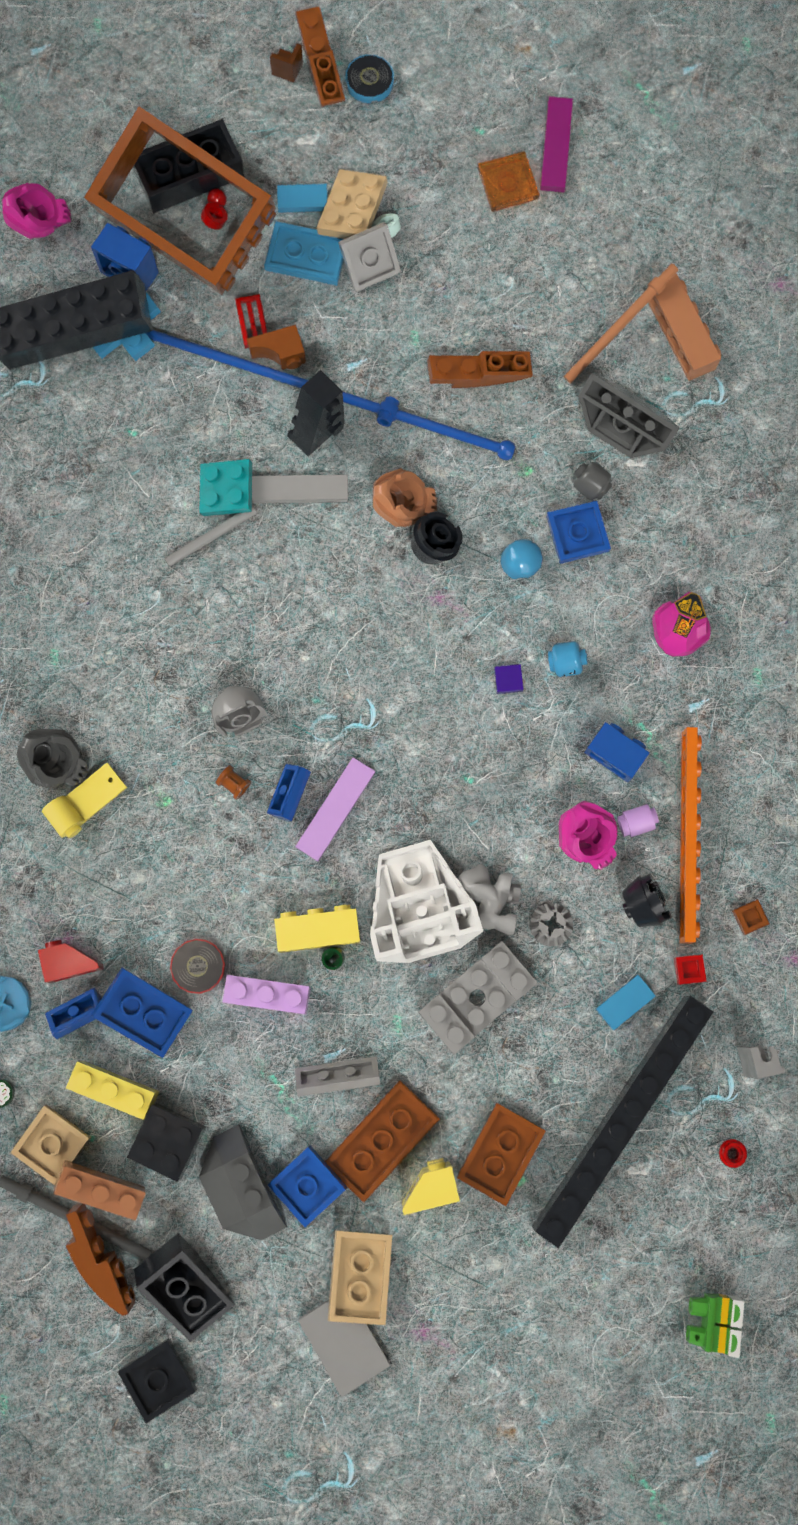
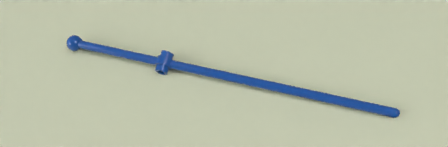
[146,329,516,461]

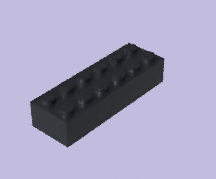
[0,270,152,370]

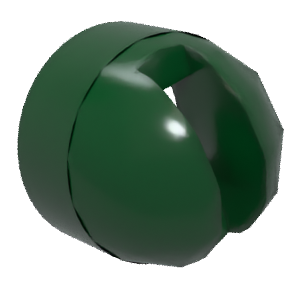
[322,947,345,970]

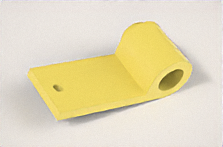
[42,763,128,838]

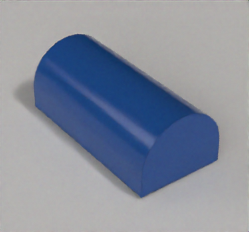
[267,764,311,822]
[45,987,102,1040]

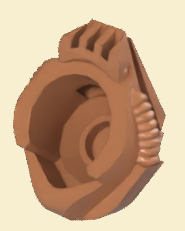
[373,468,437,528]

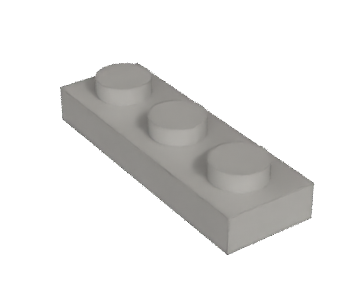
[295,1056,380,1097]

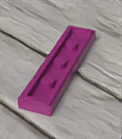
[540,96,573,193]

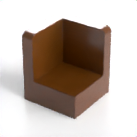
[270,43,303,83]

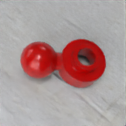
[201,189,228,230]

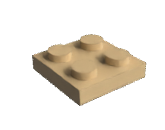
[10,1105,91,1185]

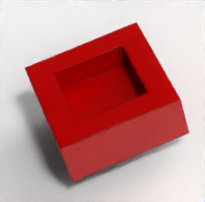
[674,954,707,985]

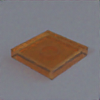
[477,151,540,212]

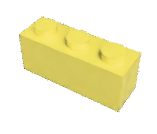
[274,905,360,953]
[66,1061,160,1120]

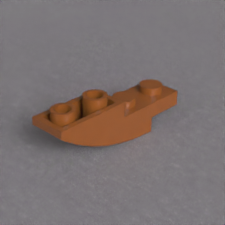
[296,6,345,107]
[427,351,533,388]
[66,1203,135,1316]

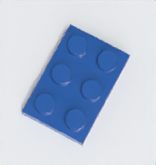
[91,967,193,1058]

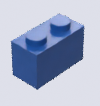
[584,722,650,783]

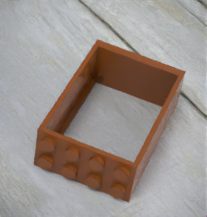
[84,106,276,295]

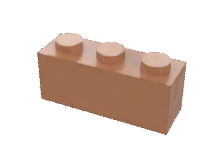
[54,1160,146,1221]

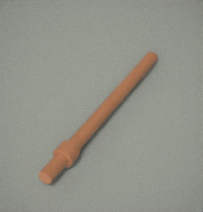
[563,263,679,384]

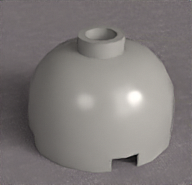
[211,686,267,736]

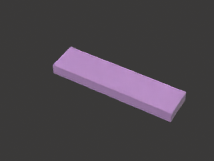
[295,758,375,862]

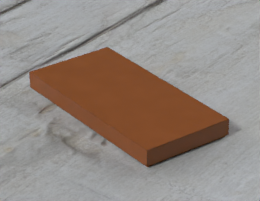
[325,1080,440,1203]

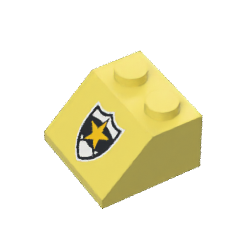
[402,1158,460,1215]

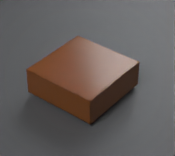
[732,899,770,935]

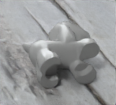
[458,864,522,936]

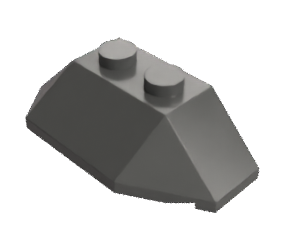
[578,373,679,458]
[199,1124,287,1240]

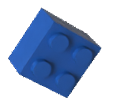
[91,223,159,291]

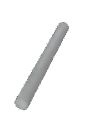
[164,505,258,567]

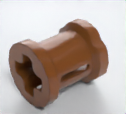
[216,765,251,800]

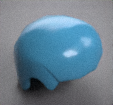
[500,539,543,579]

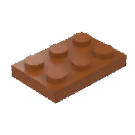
[457,1102,546,1206]

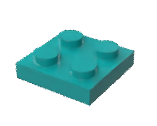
[199,459,252,516]

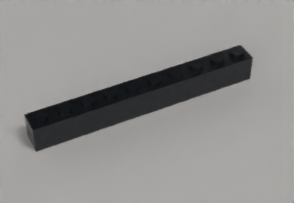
[532,996,713,1249]

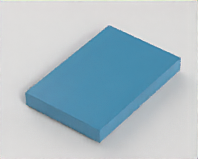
[264,221,344,286]

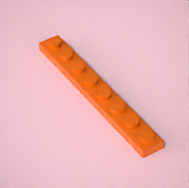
[680,727,702,944]

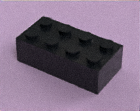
[133,119,245,214]

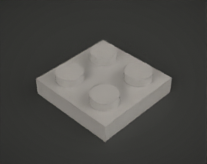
[338,222,401,292]

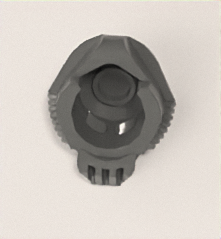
[16,729,88,788]

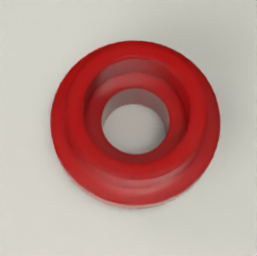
[719,1139,747,1168]

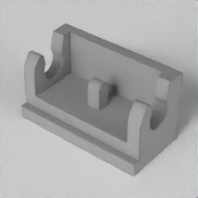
[737,1045,786,1079]

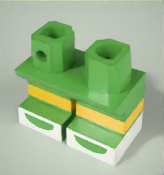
[686,1293,744,1358]

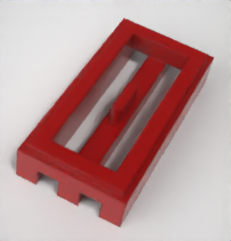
[235,294,267,348]

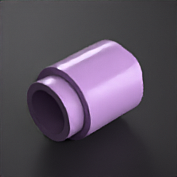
[617,804,659,837]

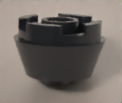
[411,512,463,565]
[622,873,672,927]

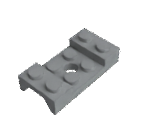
[418,941,537,1055]

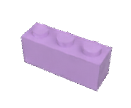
[222,975,311,1015]

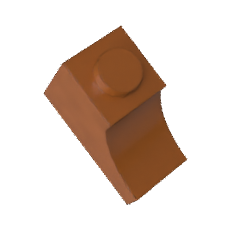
[247,325,306,370]

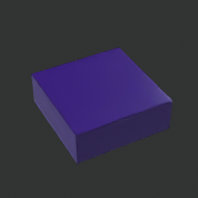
[494,664,524,694]

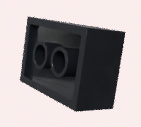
[134,1233,235,1342]

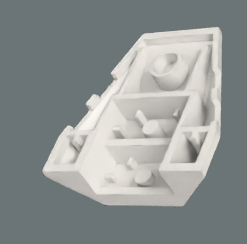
[370,840,483,963]

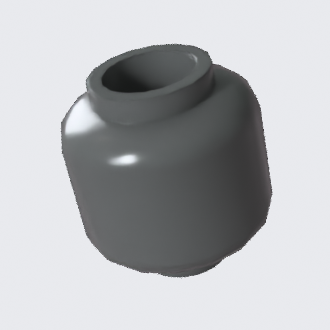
[573,461,612,500]

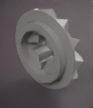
[530,903,573,947]

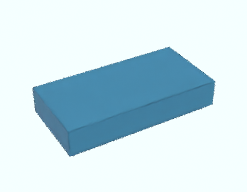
[277,184,327,213]
[595,975,656,1031]

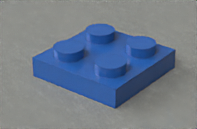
[546,501,611,564]
[268,1145,347,1227]

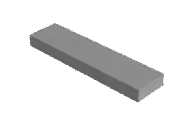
[252,475,348,504]

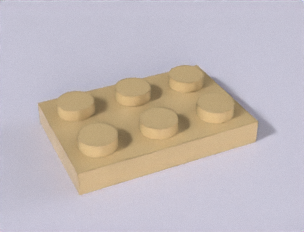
[317,169,388,239]
[327,1230,392,1325]

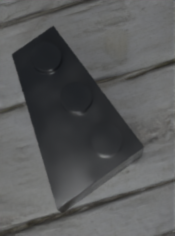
[287,370,345,457]

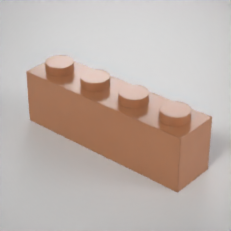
[647,273,721,381]

